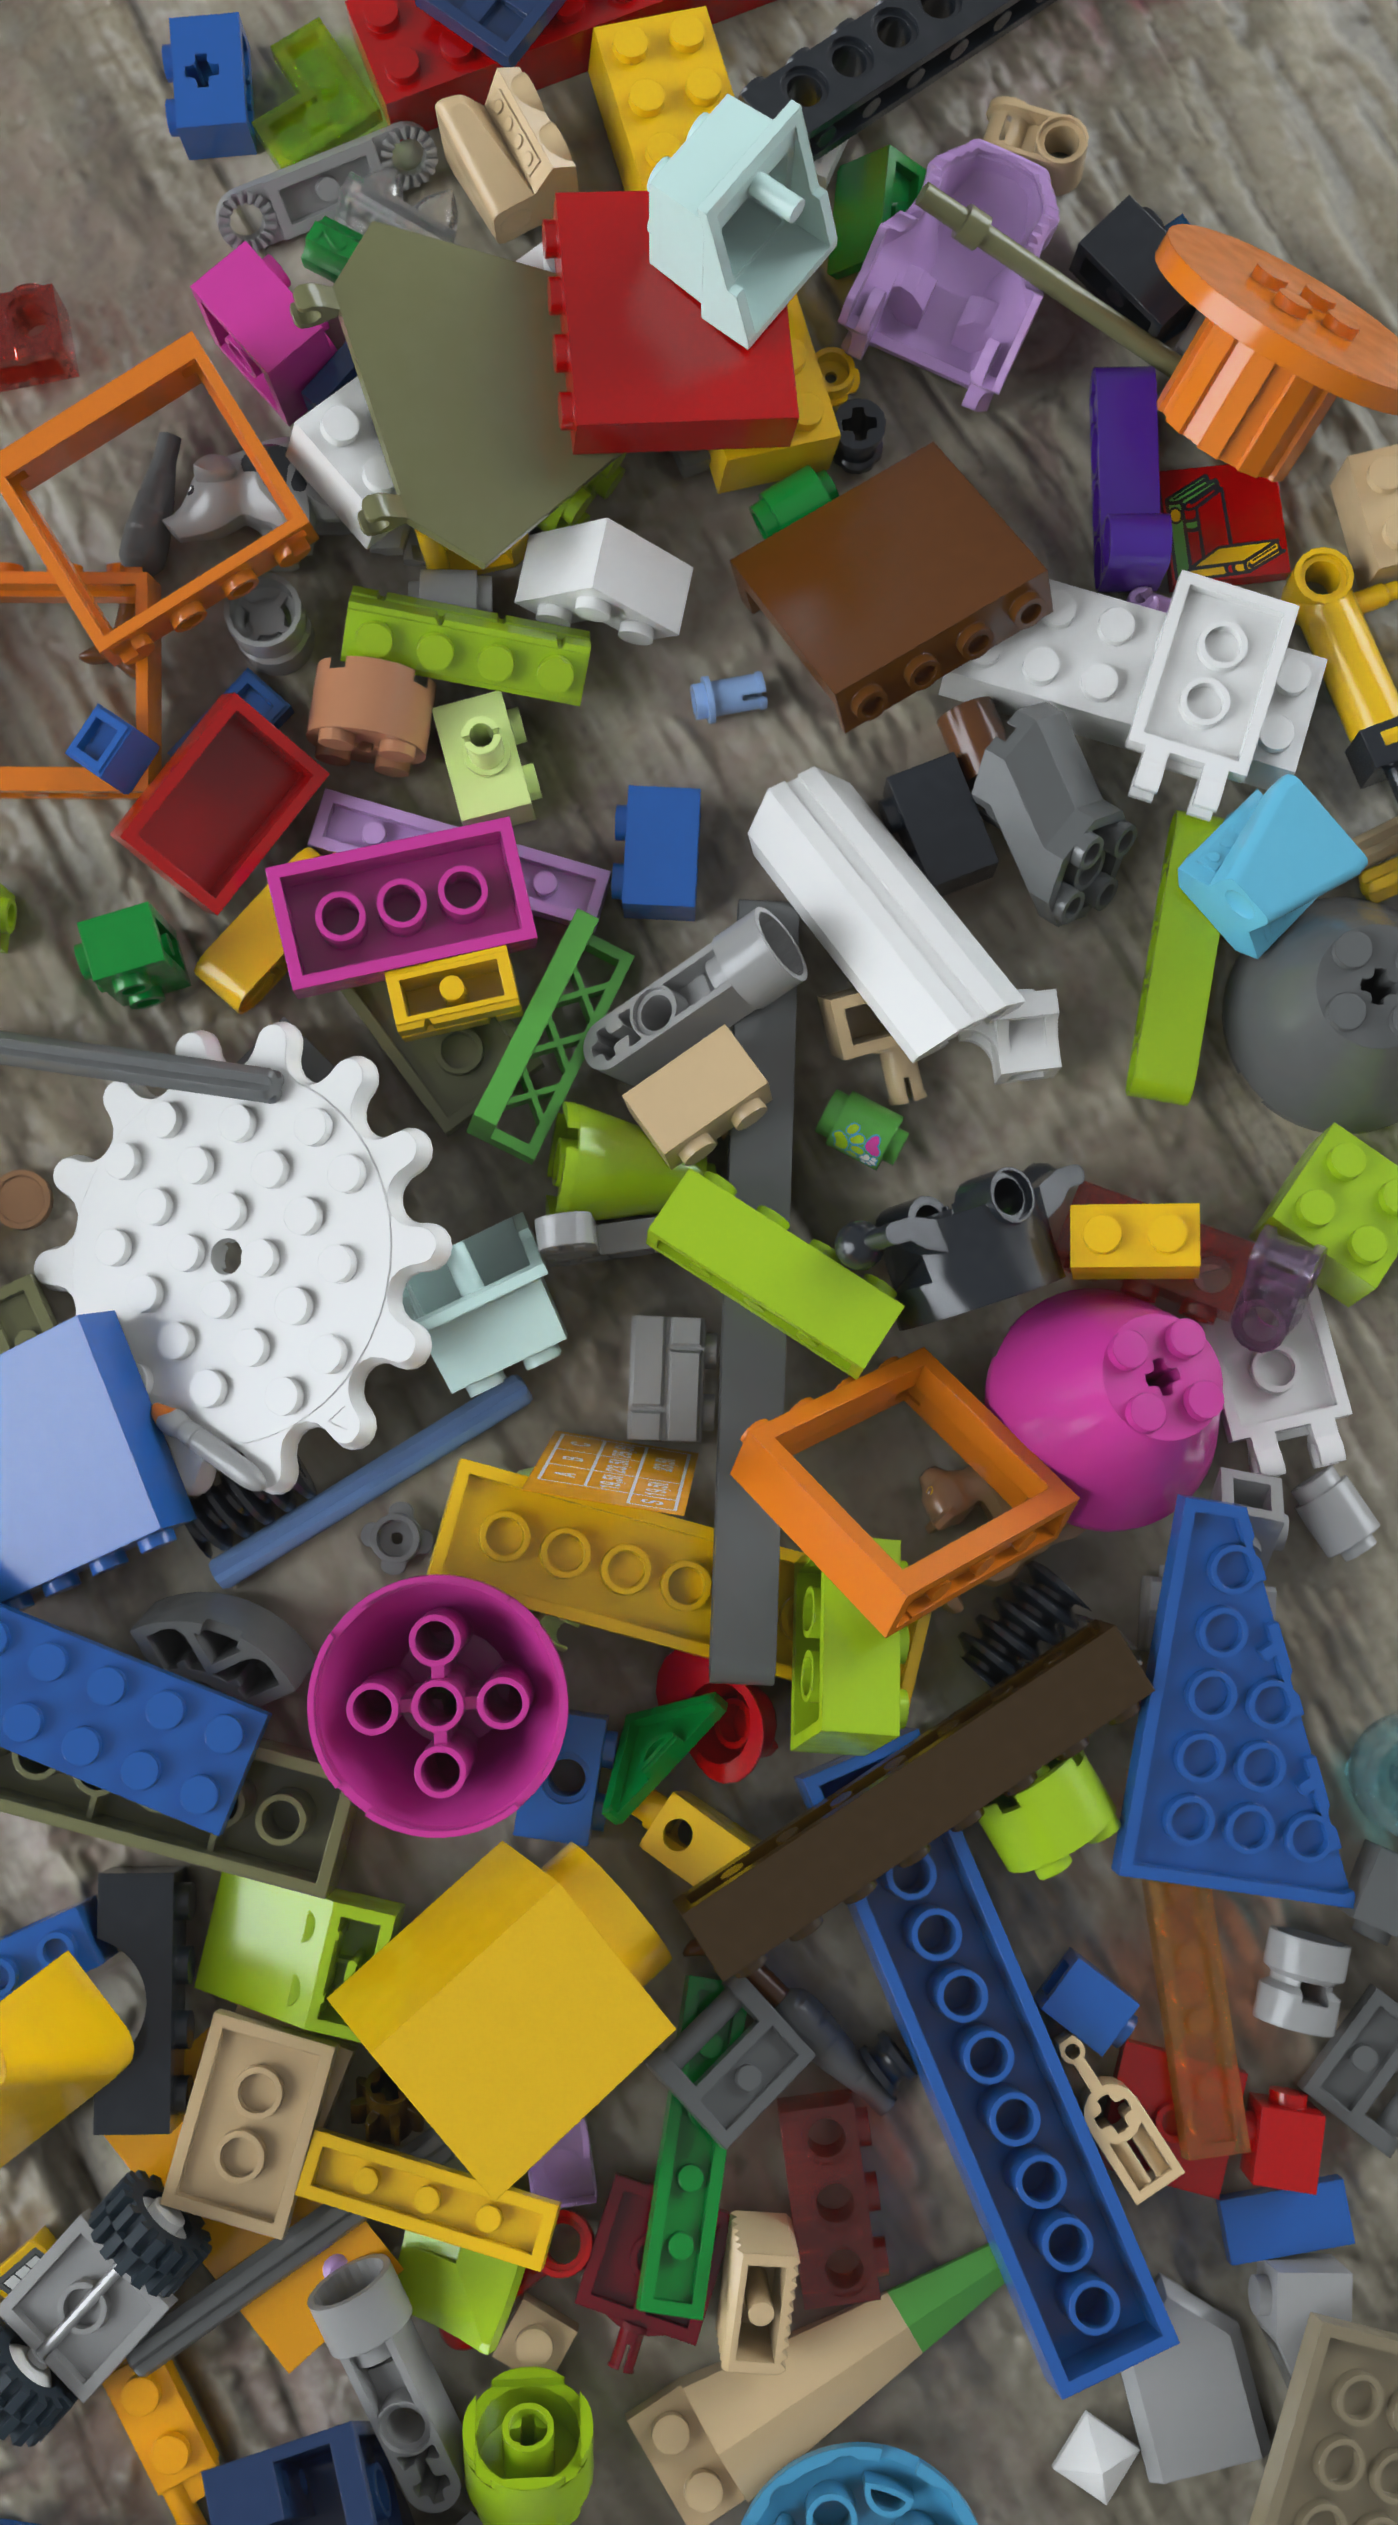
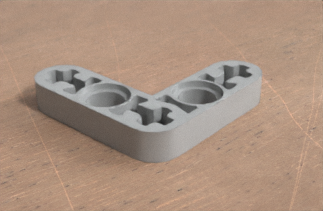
[534,1211,660,1267]

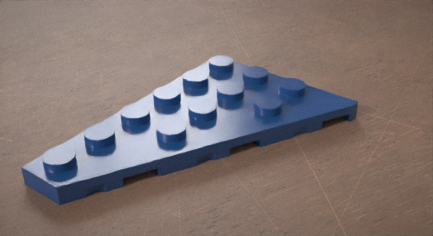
[1111,1494,1356,1909]

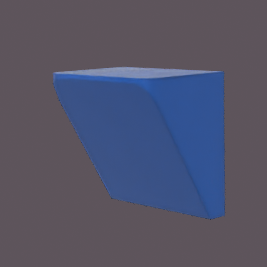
[65,703,159,794]

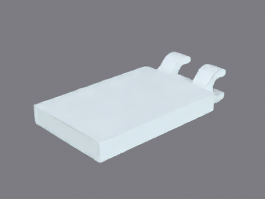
[1125,570,1300,822]
[1185,1247,1353,1477]

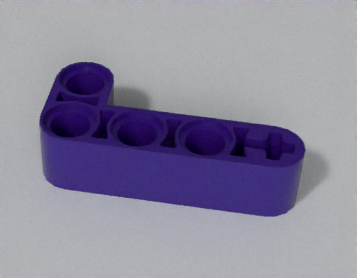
[1089,366,1172,593]

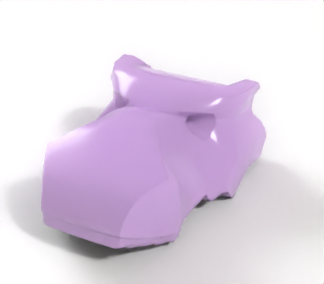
[838,139,1060,412]

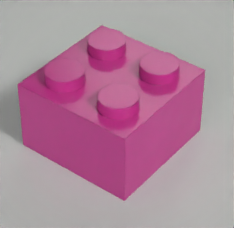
[190,241,338,426]

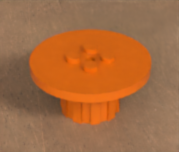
[1155,224,1398,482]

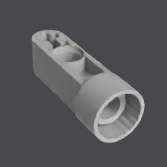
[583,907,808,1086]
[307,2253,465,2513]

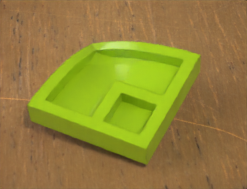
[398,2230,525,2355]

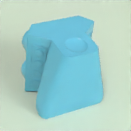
[1178,774,1368,959]

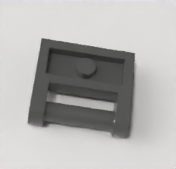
[644,1975,817,2150]
[1297,1983,1398,2158]

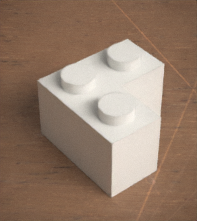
[514,518,694,645]

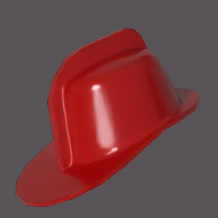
[656,1650,779,1784]

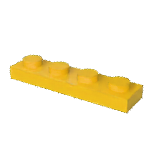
[295,2127,562,2272]

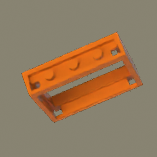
[0,331,320,667]
[0,562,162,800]
[730,1347,1080,1638]

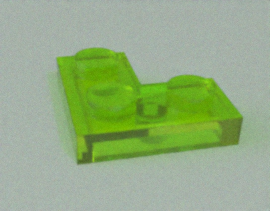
[251,17,383,170]

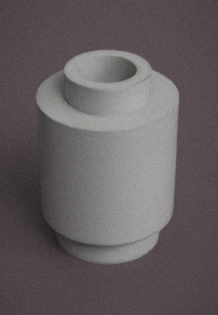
[408,569,493,612]
[1291,1465,1381,1562]

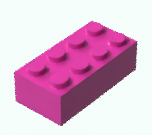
[265,816,538,999]

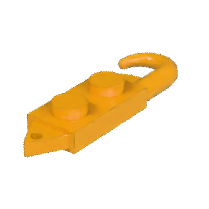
[102,2358,220,2525]

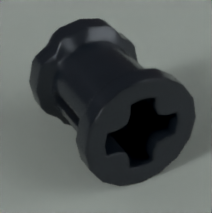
[833,398,886,474]

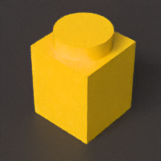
[326,1840,676,2202]

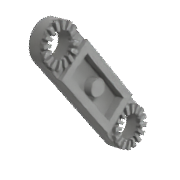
[216,121,438,252]

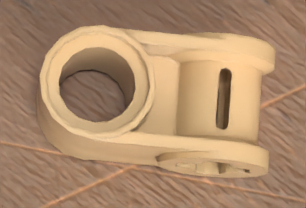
[983,96,1089,196]

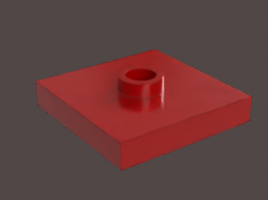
[1096,2038,1248,2200]

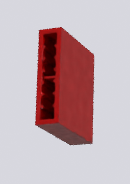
[542,191,799,455]

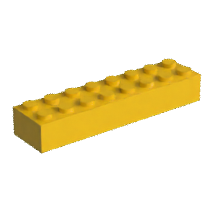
[588,6,841,494]

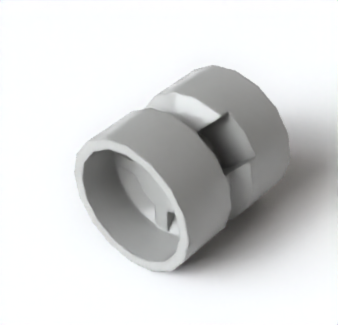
[224,572,315,676]
[1252,1925,1352,2038]

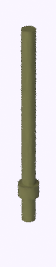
[915,182,1183,378]

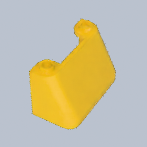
[0,1950,134,2168]

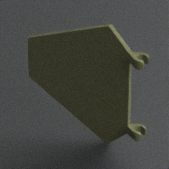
[290,220,623,570]

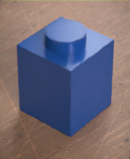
[1033,1947,1140,2057]

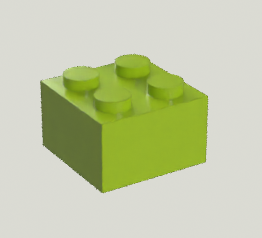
[1248,1122,1398,1308]

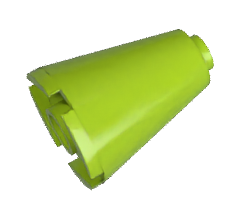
[546,1101,716,1221]

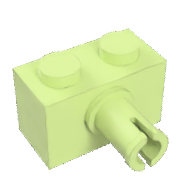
[432,691,543,826]

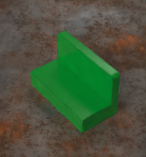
[827,144,926,280]

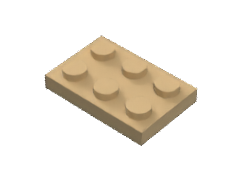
[160,2008,340,2240]

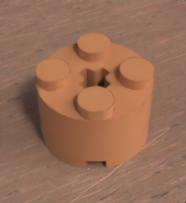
[306,656,437,777]

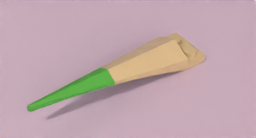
[625,2243,1005,2525]

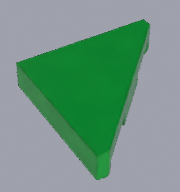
[601,1692,728,1825]

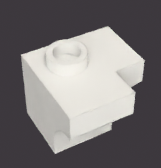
[958,989,1062,1085]

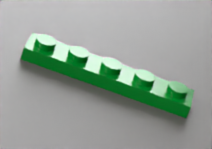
[636,1975,747,2320]

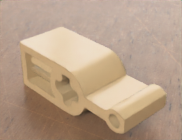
[1053,2029,1185,2205]

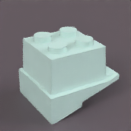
[647,94,838,350]
[402,1212,568,1398]

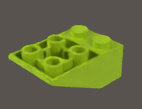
[194,1872,406,2043]

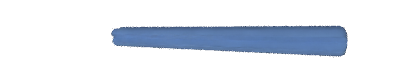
[208,1375,533,1589]

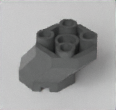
[971,702,1137,927]

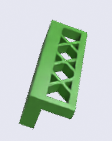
[466,908,635,1165]

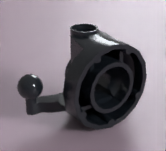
[835,1163,1085,1331]

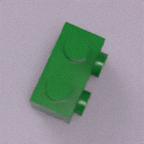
[74,901,192,1009]

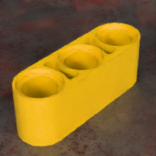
[194,847,322,1014]

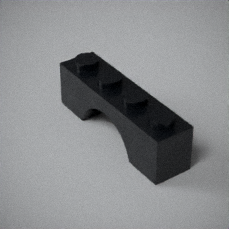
[93,1866,196,2135]

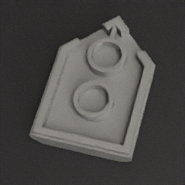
[1120,2272,1271,2484]

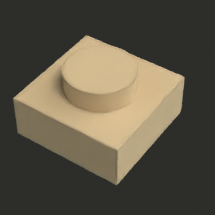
[492,2292,579,2372]

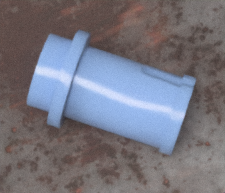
[690,671,768,724]

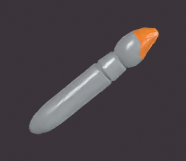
[151,1403,267,1491]

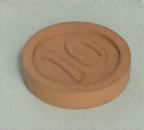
[0,1170,54,1230]

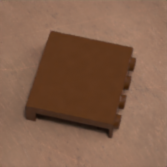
[729,441,1054,734]

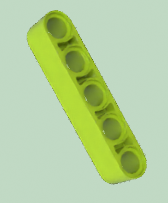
[1126,810,1225,1106]

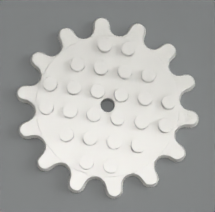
[34,1022,452,1496]

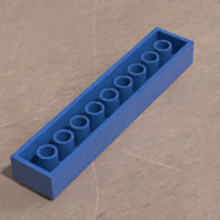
[794,1728,1180,2400]

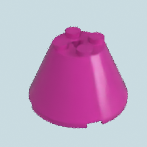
[985,1288,1224,1532]
[307,1574,569,1838]

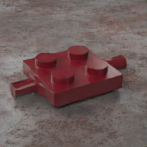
[575,2172,731,2374]

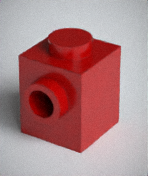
[1235,2086,1326,2195]

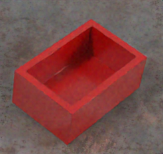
[110,692,330,916]

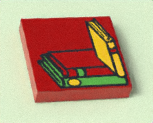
[1159,464,1291,593]

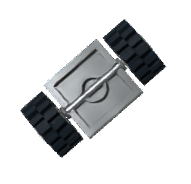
[0,2170,212,2447]

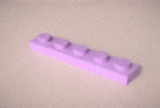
[308,788,612,933]

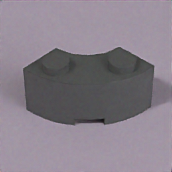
[130,1592,316,1707]

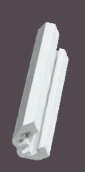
[748,766,1025,1063]

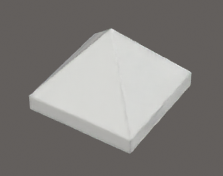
[1052,2410,1140,2505]

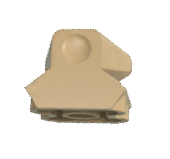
[435,67,579,244]

